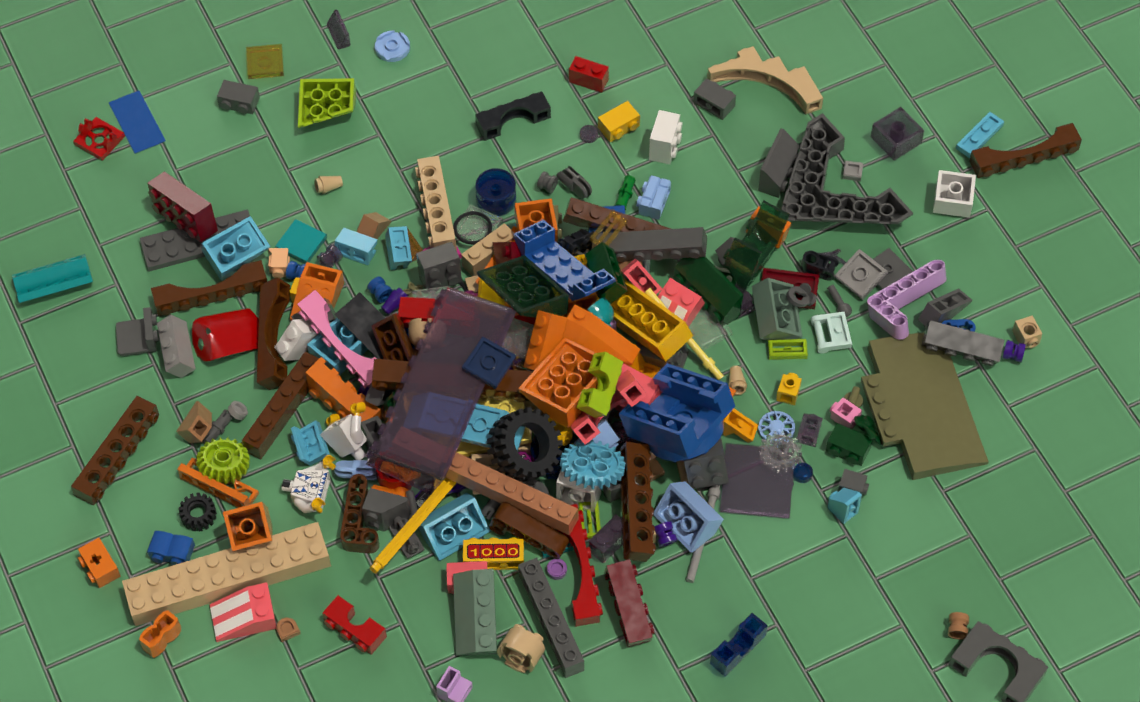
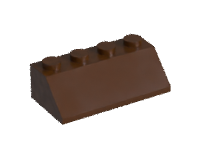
[371,313,418,395]

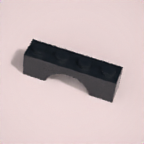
[475,91,551,141]

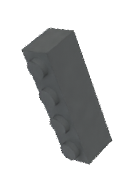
[921,320,1005,366]

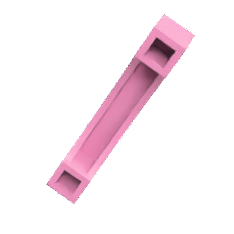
[297,290,377,388]

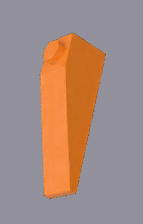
[562,305,641,365]

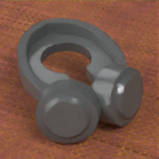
[786,283,817,307]

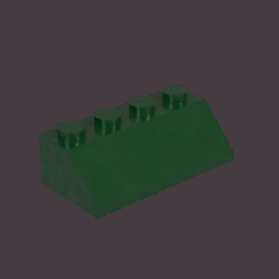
[673,257,744,328]

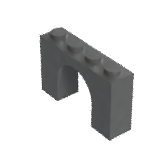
[949,621,1048,702]

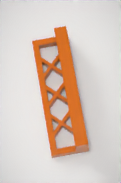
[177,457,259,508]

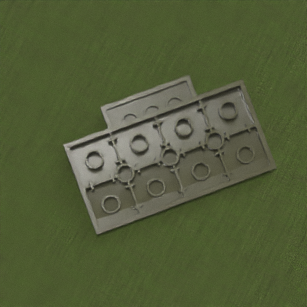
[861,332,989,480]

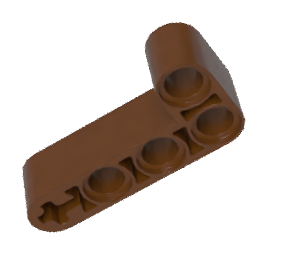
[340,474,380,554]
[489,502,569,559]

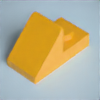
[723,409,758,443]

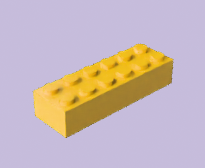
[596,279,693,362]

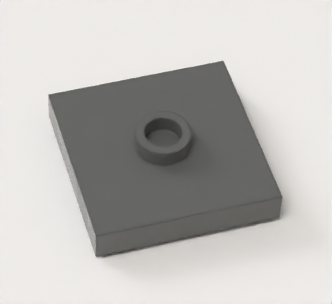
[873,248,913,290]

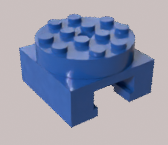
[619,363,735,462]

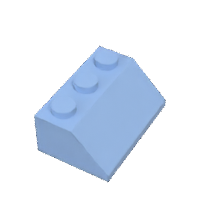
[653,481,724,552]

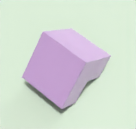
[436,666,473,702]

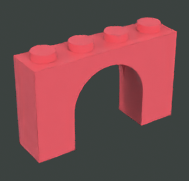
[571,369,647,445]

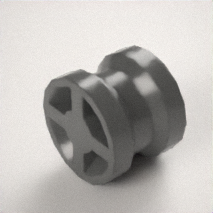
[537,171,558,194]

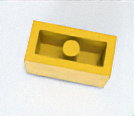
[598,101,640,142]

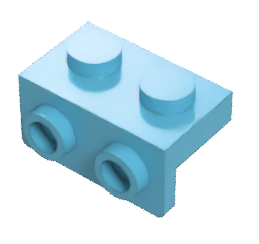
[291,420,330,466]

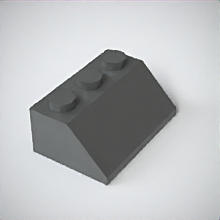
[758,128,800,198]

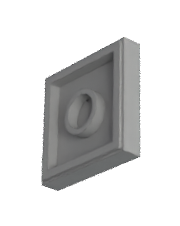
[834,249,888,300]

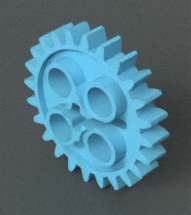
[560,440,626,489]

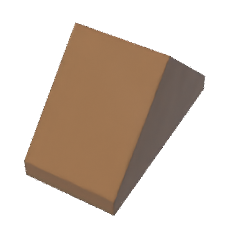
[357,212,391,239]

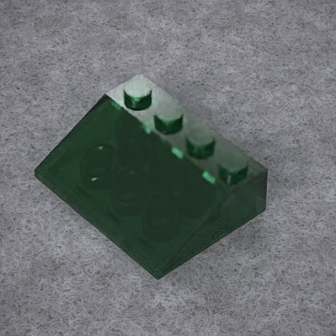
[477,255,569,318]

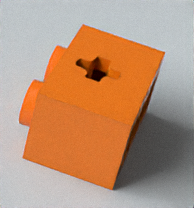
[78,538,121,588]

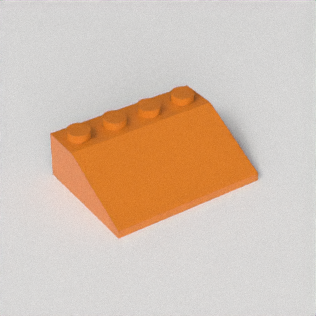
[518,337,598,428]

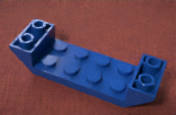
[513,220,616,301]

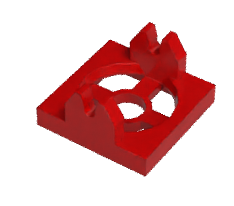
[73,117,125,161]

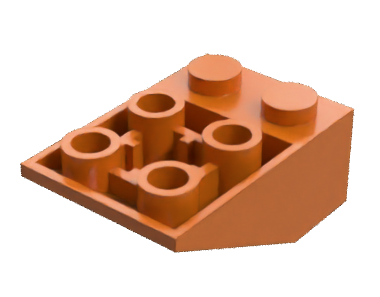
[290,262,344,321]

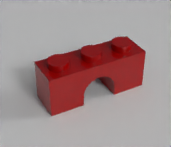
[322,595,387,655]

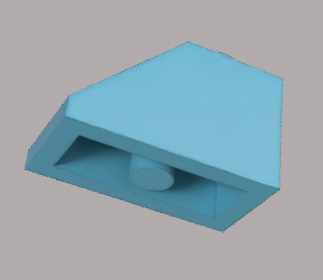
[828,488,862,524]

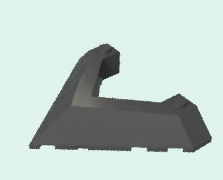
[779,113,913,224]

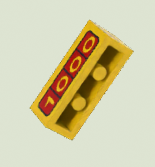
[463,537,524,570]

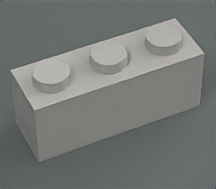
[157,315,195,378]

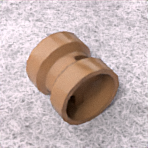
[948,612,969,640]

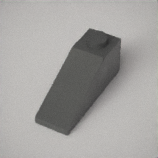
[918,288,972,327]

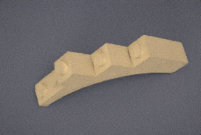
[707,46,823,114]

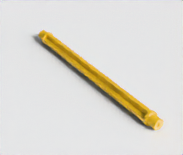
[370,478,456,574]

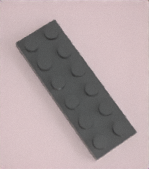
[140,209,250,272]

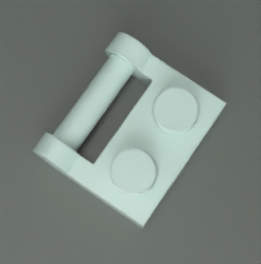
[810,312,852,353]

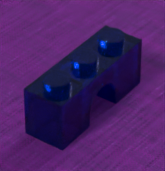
[710,613,768,677]

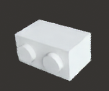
[274,319,317,361]

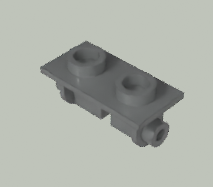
[389,516,425,559]

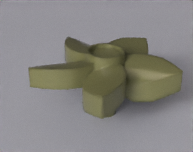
[403,282,423,298]

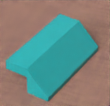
[12,254,93,303]

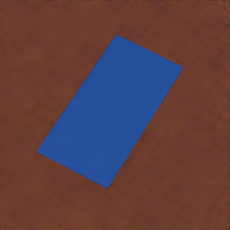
[109,90,166,153]

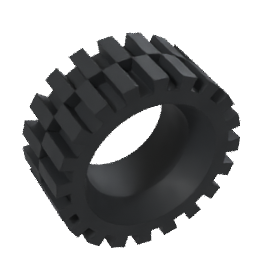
[487,408,563,482]

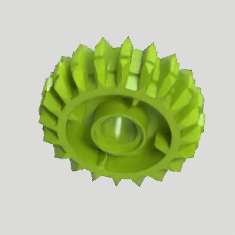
[196,437,250,485]

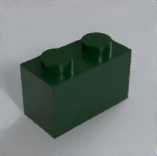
[826,423,873,466]

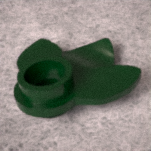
[854,414,882,446]

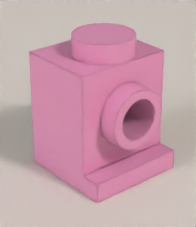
[830,398,862,429]

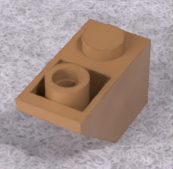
[176,401,212,444]

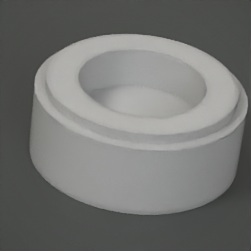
[228,401,248,420]

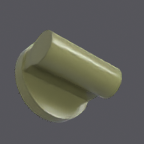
[844,386,863,408]

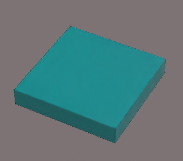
[275,219,327,264]

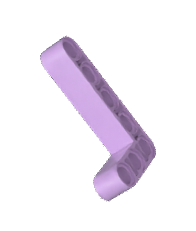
[867,260,947,340]

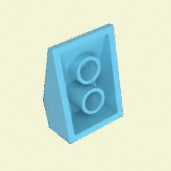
[202,216,270,281]

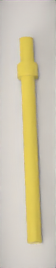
[644,288,724,380]

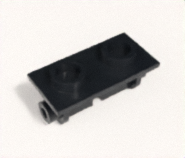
[558,229,595,255]

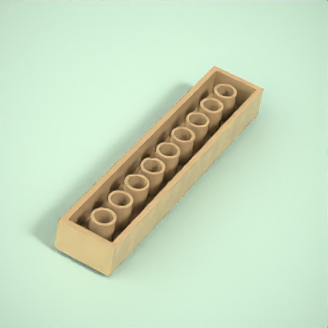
[122,522,331,626]

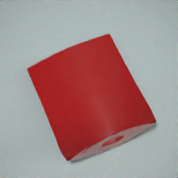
[192,308,259,361]

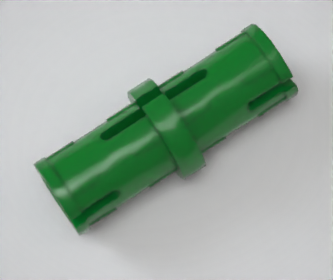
[615,175,636,210]

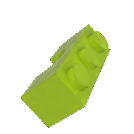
[577,352,623,418]

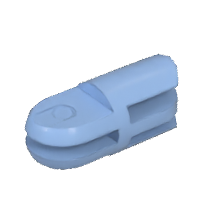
[334,460,377,480]

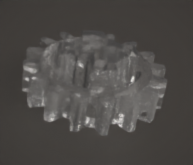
[759,431,802,473]

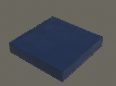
[462,336,516,389]

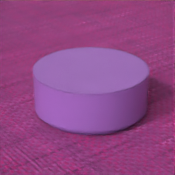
[547,559,567,580]

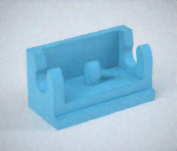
[385,226,412,270]
[335,228,377,265]

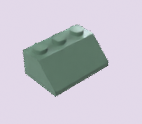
[752,278,803,340]

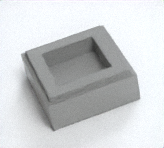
[843,161,863,181]

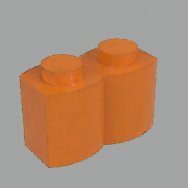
[139,610,182,658]

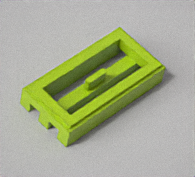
[768,339,808,360]
[578,501,601,540]

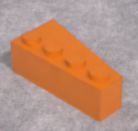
[305,357,382,422]

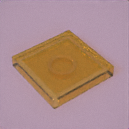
[246,44,284,79]

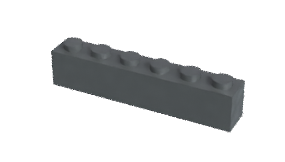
[592,227,707,262]

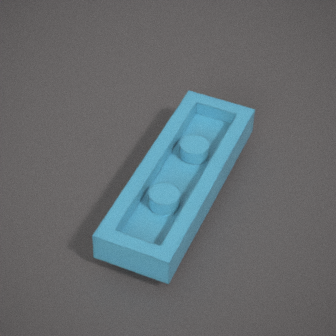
[956,112,1004,158]

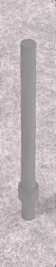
[686,484,721,583]

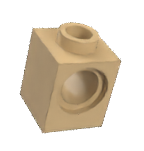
[1012,315,1042,348]

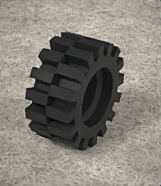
[179,493,217,532]

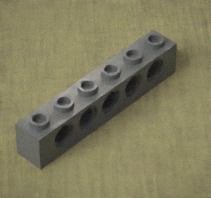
[518,558,584,678]

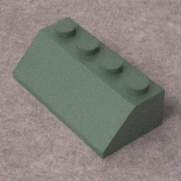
[453,569,497,656]

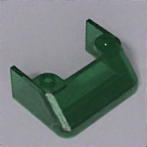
[723,200,790,291]

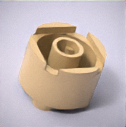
[497,624,545,673]

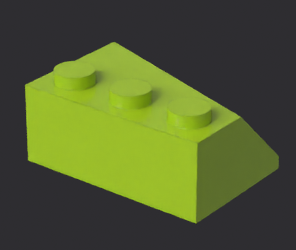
[298,78,356,128]

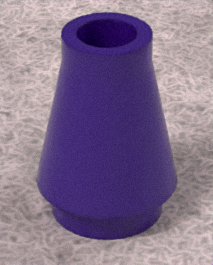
[381,287,408,315]

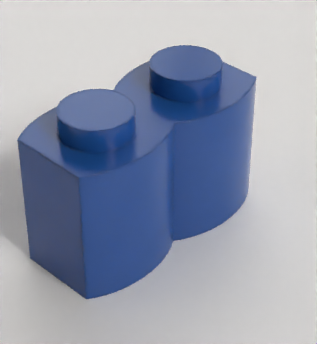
[147,531,195,566]

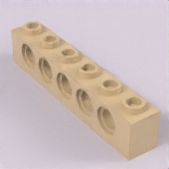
[415,156,457,251]

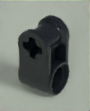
[801,251,839,280]

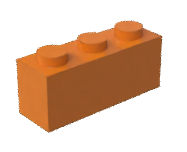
[523,310,567,370]

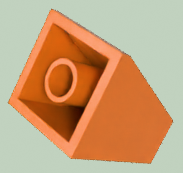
[223,502,272,551]

